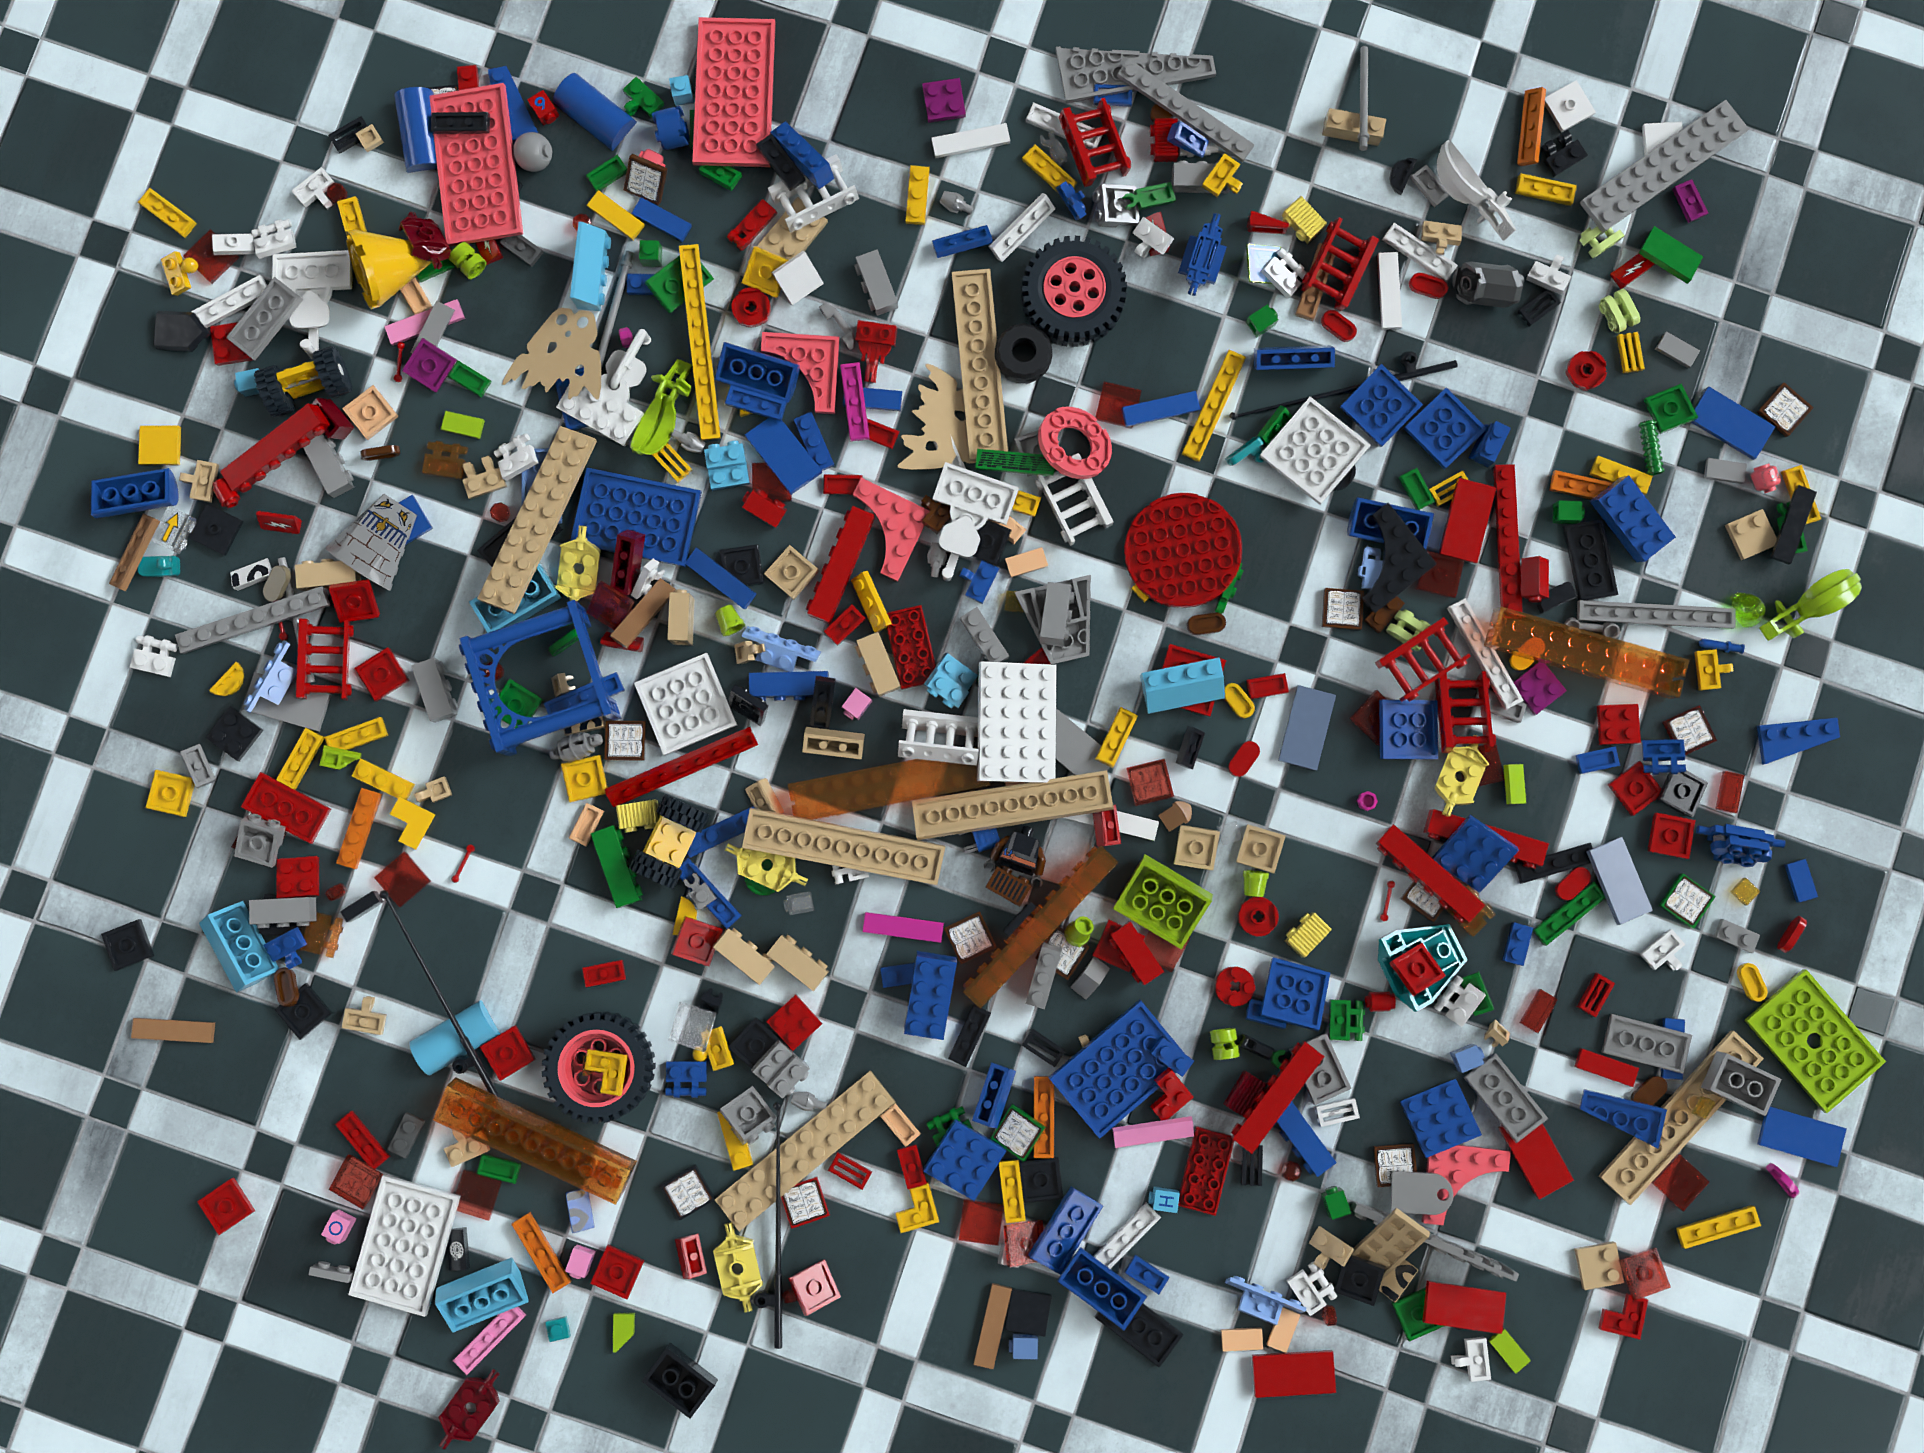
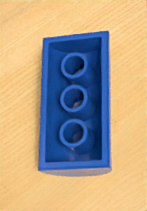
[553,73,637,151]
[394,87,437,173]
[714,342,800,403]
[91,468,179,519]
[1347,497,1434,549]
[1057,1247,1147,1330]

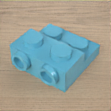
[704,441,750,490]
[923,652,978,709]

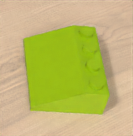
[1113,854,1213,949]

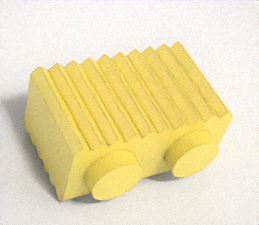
[1282,196,1327,244]
[616,800,660,833]
[1285,913,1332,958]

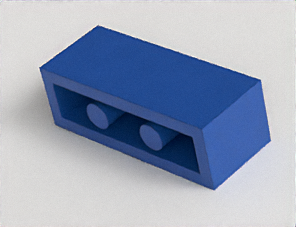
[972,1063,1016,1128]

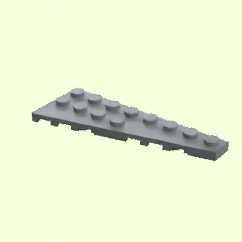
[1056,46,1216,104]
[1350,1201,1519,1281]

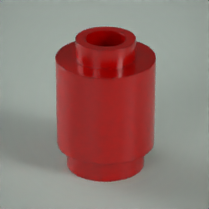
[212,478,240,508]
[1365,991,1396,1012]

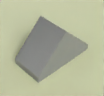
[1070,957,1110,999]

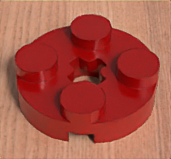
[732,288,771,327]
[1565,351,1607,391]
[1238,897,1279,936]
[1215,966,1256,1007]

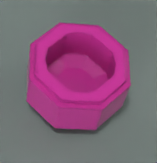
[619,327,633,348]
[1357,791,1378,811]

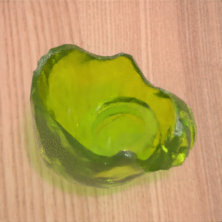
[1732,593,1766,627]

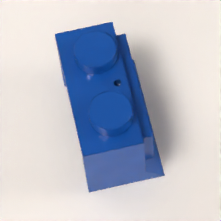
[1469,421,1511,467]

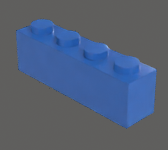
[770,121,834,189]
[1254,345,1335,370]
[749,671,829,701]
[1274,1101,1337,1177]

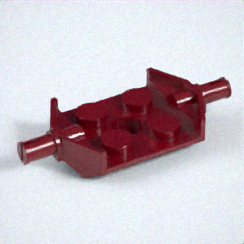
[399,212,451,269]
[438,1369,500,1450]

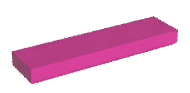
[840,362,870,442]
[863,912,944,943]

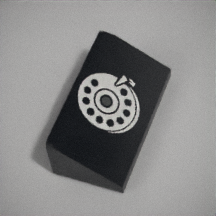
[447,1227,470,1271]

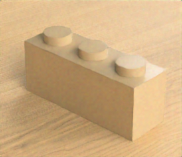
[1322,108,1386,146]
[295,559,361,591]
[855,632,901,697]
[802,727,865,759]
[712,928,775,985]
[767,935,829,991]

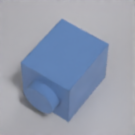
[1450,1044,1485,1073]
[1009,1334,1038,1359]

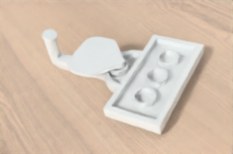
[272,250,352,360]
[556,329,651,447]
[932,462,1019,581]

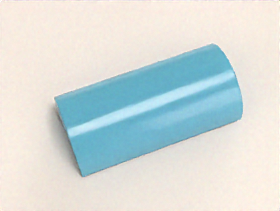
[410,1000,500,1076]

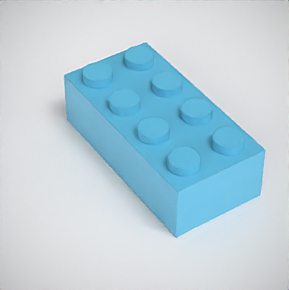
[469,563,562,633]

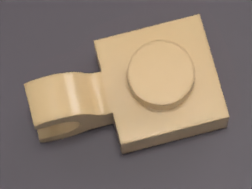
[734,641,765,664]
[414,777,452,802]

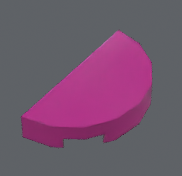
[1766,1163,1799,1198]

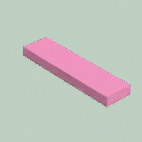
[384,299,465,346]
[1112,1116,1194,1148]
[453,1307,526,1375]

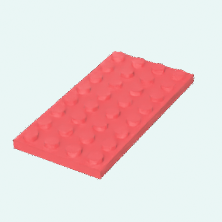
[692,17,776,167]
[430,83,523,247]

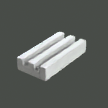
[1315,1098,1360,1127]

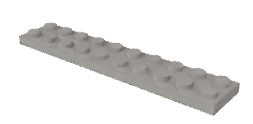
[1580,100,1749,233]

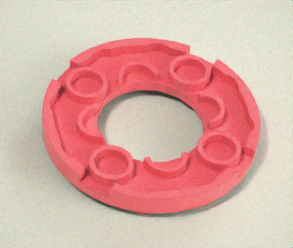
[1038,407,1112,479]

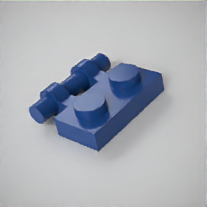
[1642,739,1686,775]
[665,1061,707,1098]

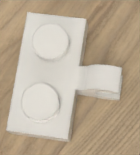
[292,167,336,209]
[1133,217,1174,258]
[1526,255,1572,295]
[631,559,665,599]
[1640,929,1685,971]
[1451,1337,1491,1382]

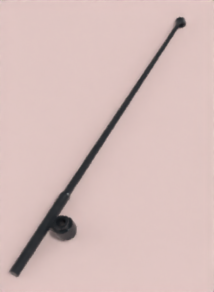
[1229,351,1458,420]
[379,890,501,1102]
[754,1102,782,1349]

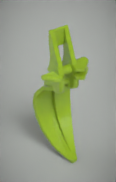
[630,359,693,456]
[1759,569,1862,641]

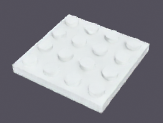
[1260,397,1371,505]
[634,653,737,756]

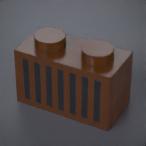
[985,866,1031,907]

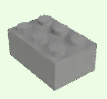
[1701,1051,1782,1116]

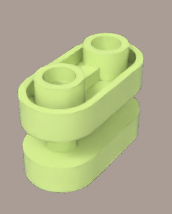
[1579,226,1625,258]
[1599,289,1640,333]
[1386,609,1431,651]

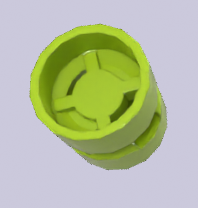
[449,242,487,279]
[1210,1028,1239,1060]

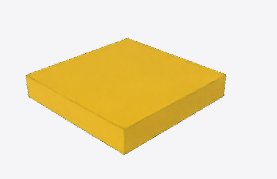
[741,246,788,298]
[138,426,181,465]
[561,755,608,803]
[145,770,195,817]

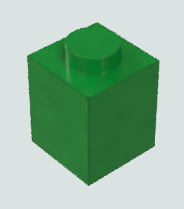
[639,240,662,267]
[1246,304,1278,338]
[1553,501,1585,524]
[1321,1186,1351,1220]

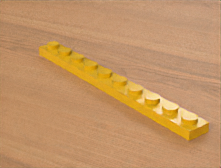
[679,244,721,440]

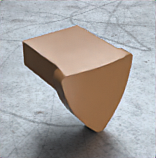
[1158,801,1192,832]

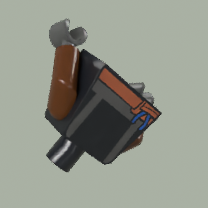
[984,826,1046,887]

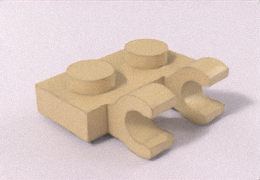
[463,456,507,499]

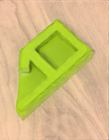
[319,745,361,770]
[613,1313,635,1353]

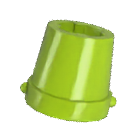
[715,605,745,636]
[1243,870,1269,897]
[1064,916,1094,947]

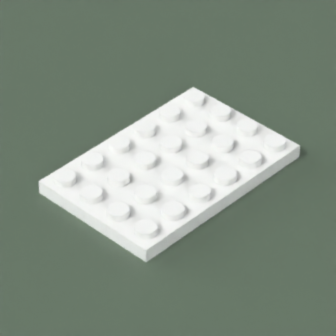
[977,661,1056,783]
[348,1175,461,1317]

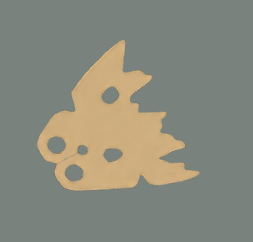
[502,308,601,400]
[898,364,976,470]

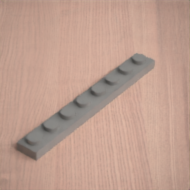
[1117,58,1254,163]
[175,586,330,654]
[1577,600,1736,629]

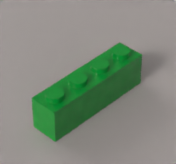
[591,825,643,908]

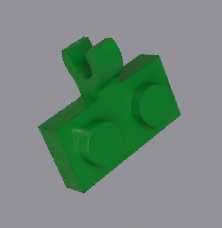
[623,77,664,118]

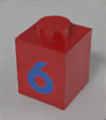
[527,90,559,126]

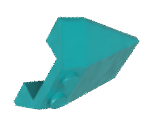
[1377,924,1467,1012]

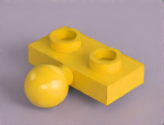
[161,251,198,296]
[692,1026,734,1071]

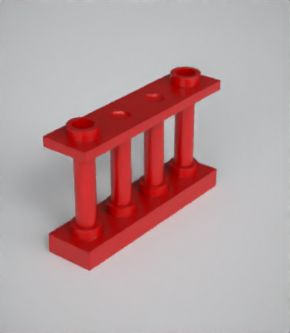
[1058,98,1131,187]
[1301,217,1379,311]
[1375,617,1471,702]
[296,618,354,700]
[1434,671,1496,753]

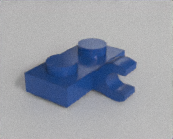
[1056,181,1086,221]
[959,560,999,604]
[264,927,307,969]

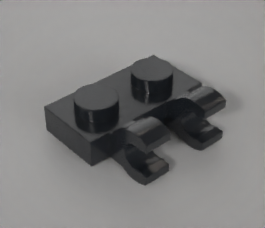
[1541,130,1588,177]

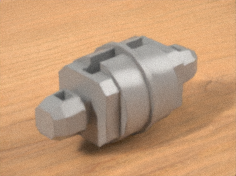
[549,732,603,762]

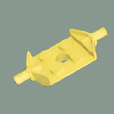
[555,525,601,602]
[1434,735,1489,817]
[725,843,808,892]
[713,1222,763,1312]

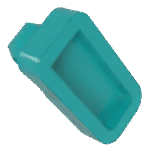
[1225,437,1264,466]
[138,555,180,577]

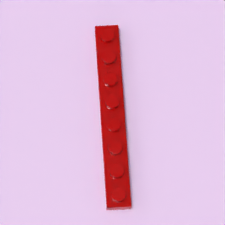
[1493,464,1523,619]
[604,727,758,807]

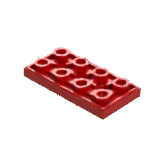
[1438,478,1496,563]
[887,605,936,690]
[1498,1123,1574,1200]
[1178,1126,1234,1216]
[1422,1281,1506,1334]
[1252,1350,1336,1398]

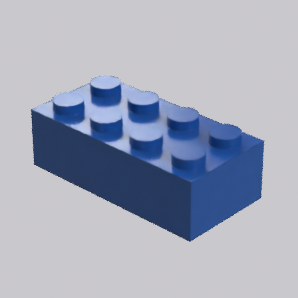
[1590,475,1676,562]
[904,951,957,1040]

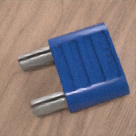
[959,828,1000,854]

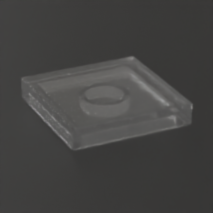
[668,1002,716,1052]

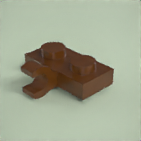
[920,495,951,534]
[1364,596,1405,633]

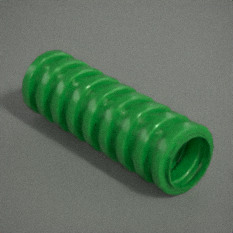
[1638,420,1665,475]

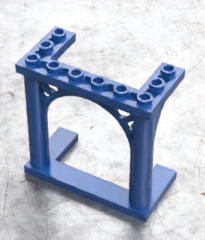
[459,600,622,756]

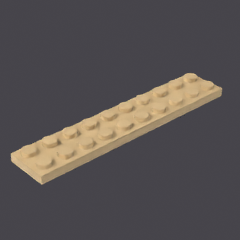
[952,269,1008,461]
[477,426,597,614]
[912,770,1114,840]
[742,808,945,885]
[1599,1030,1764,1205]
[715,1071,895,1232]

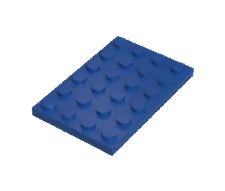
[570,468,702,567]
[1048,999,1183,1139]

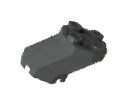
[1452,262,1524,308]

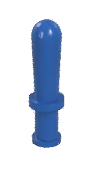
[1699,639,1745,654]

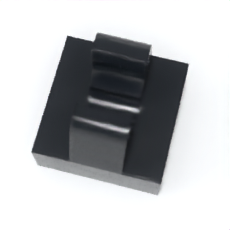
[699,988,723,1015]

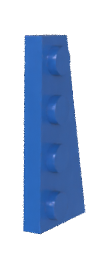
[488,66,538,143]
[1757,718,1840,765]
[1580,1089,1667,1149]

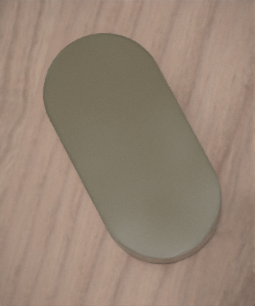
[263,565,291,602]

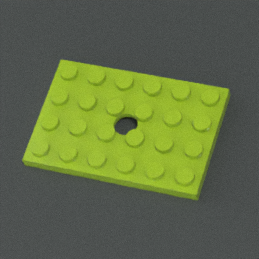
[1744,969,1886,1113]

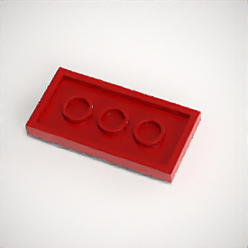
[241,772,331,844]

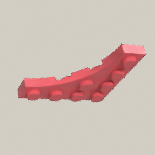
[761,332,840,414]
[853,478,930,582]
[1422,1145,1511,1225]

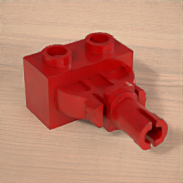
[855,320,898,383]

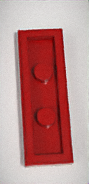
[1574,1048,1639,1087]
[335,1111,390,1170]

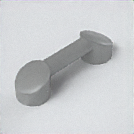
[819,303,855,351]
[1564,617,1620,639]

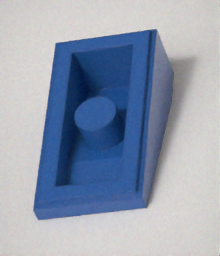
[1167,121,1209,158]

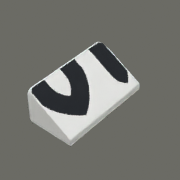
[230,558,272,591]

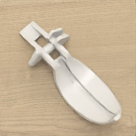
[1437,140,1516,241]

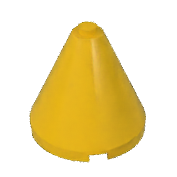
[346,229,431,309]

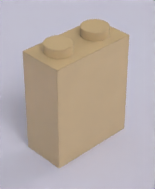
[668,589,695,645]

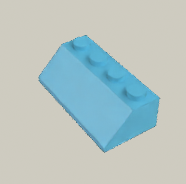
[570,222,611,311]
[1140,657,1225,714]
[199,901,279,993]
[435,1258,528,1332]

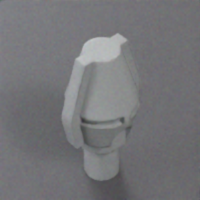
[940,191,974,214]
[671,430,706,454]
[927,542,947,577]
[791,1092,827,1111]

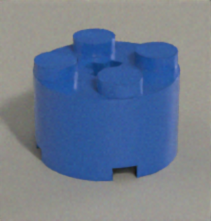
[652,106,690,150]

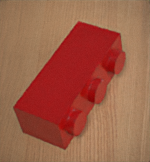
[1109,921,1164,985]

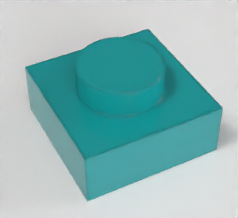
[545,1316,571,1342]

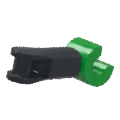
[1237,1033,1286,1069]

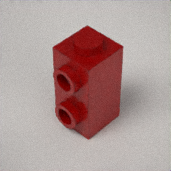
[742,488,787,528]
[1520,556,1549,602]

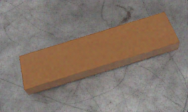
[1295,243,1335,322]
[109,514,160,591]
[610,578,676,649]
[131,1018,215,1043]
[974,1283,1012,1369]

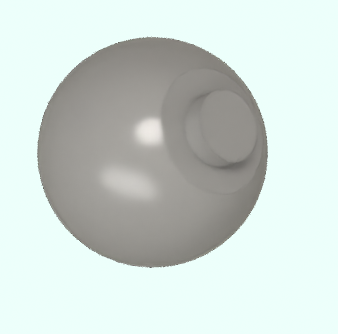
[513,132,552,172]

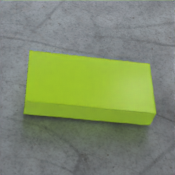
[441,411,485,439]
[1504,764,1526,804]
[1488,1328,1531,1374]

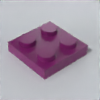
[922,78,966,123]
[402,338,457,393]
[1513,660,1567,715]

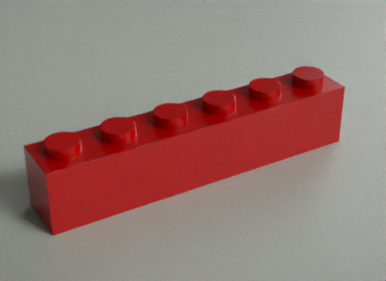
[220,404,330,492]
[806,506,875,625]
[1423,809,1549,869]
[1376,824,1485,924]
[1230,1041,1325,1154]

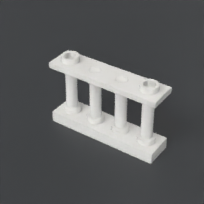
[768,154,859,233]
[1035,453,1113,546]
[898,709,979,766]

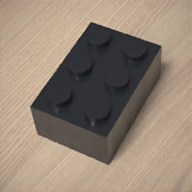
[642,1343,718,1419]

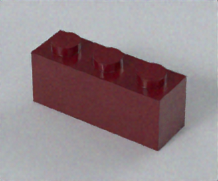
[610,529,646,595]

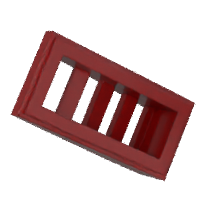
[1247,211,1289,234]

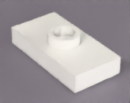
[212,234,255,255]

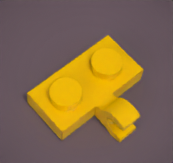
[1202,153,1243,197]
[1694,649,1733,691]

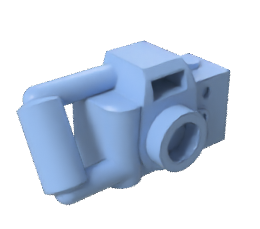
[1358,546,1383,590]

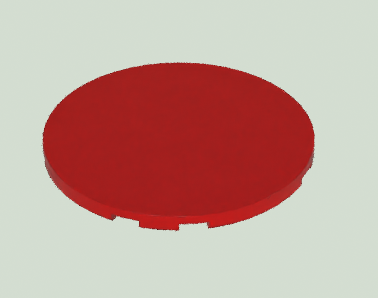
[1124,493,1242,608]

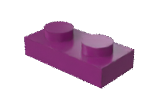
[1672,179,1708,223]

